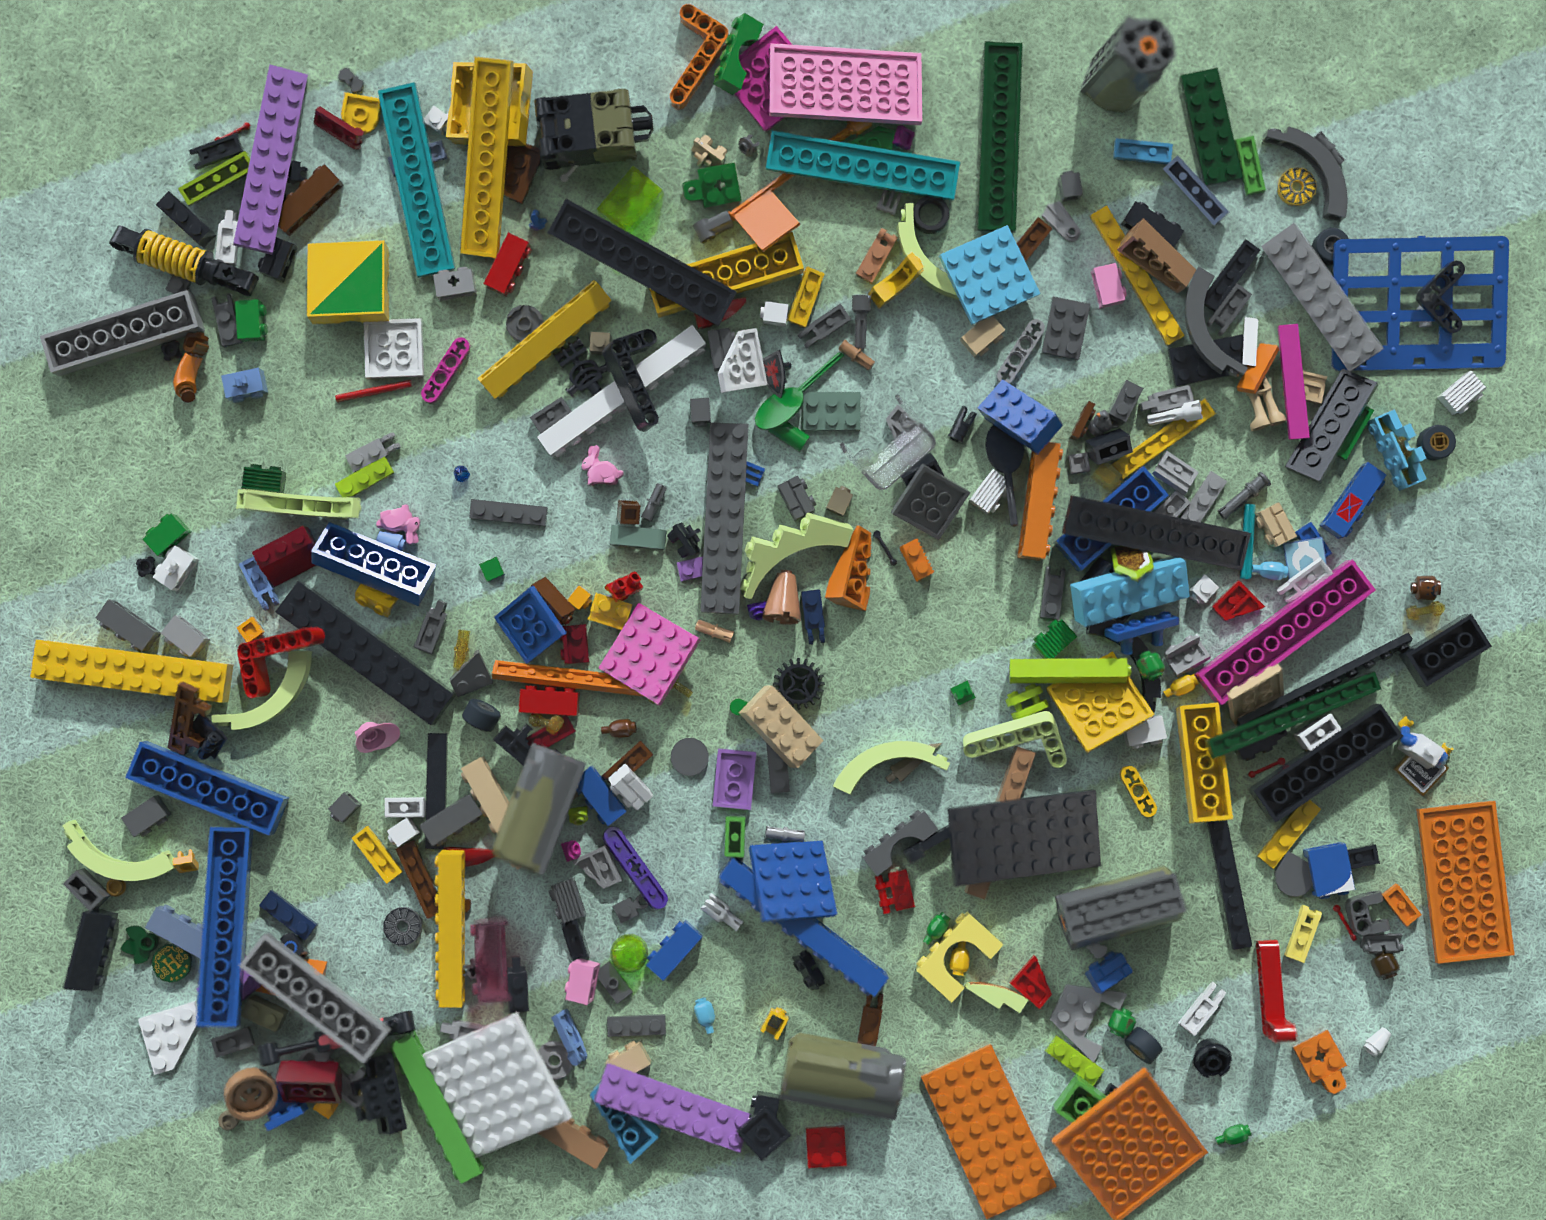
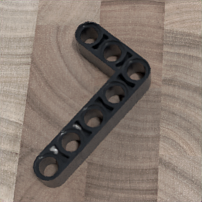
[602,329,659,432]

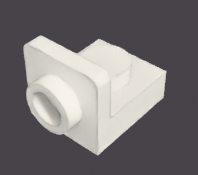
[424,106,448,135]
[1189,574,1219,604]

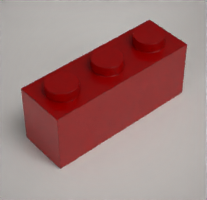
[483,232,532,297]
[519,685,580,716]

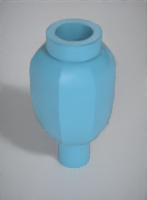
[1252,561,1288,580]
[694,997,715,1034]

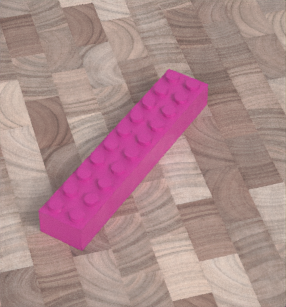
[1194,559,1376,705]

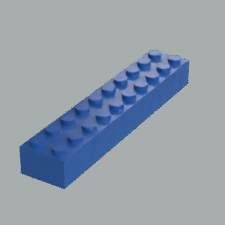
[196,827,253,1027]
[719,857,889,997]

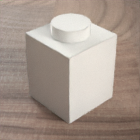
[760,302,788,327]
[387,817,420,847]

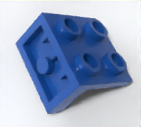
[258,1082,309,1131]

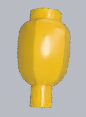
[1163,674,1199,698]
[950,941,970,976]

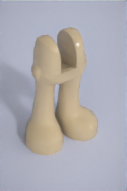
[1245,376,1287,431]

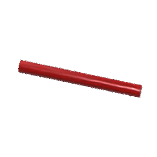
[335,380,412,402]

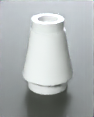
[1363,1027,1392,1057]

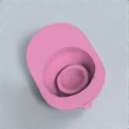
[355,722,400,753]

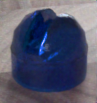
[453,465,470,482]

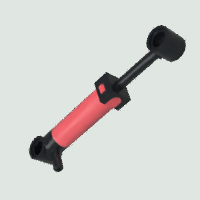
[258,1011,416,1067]

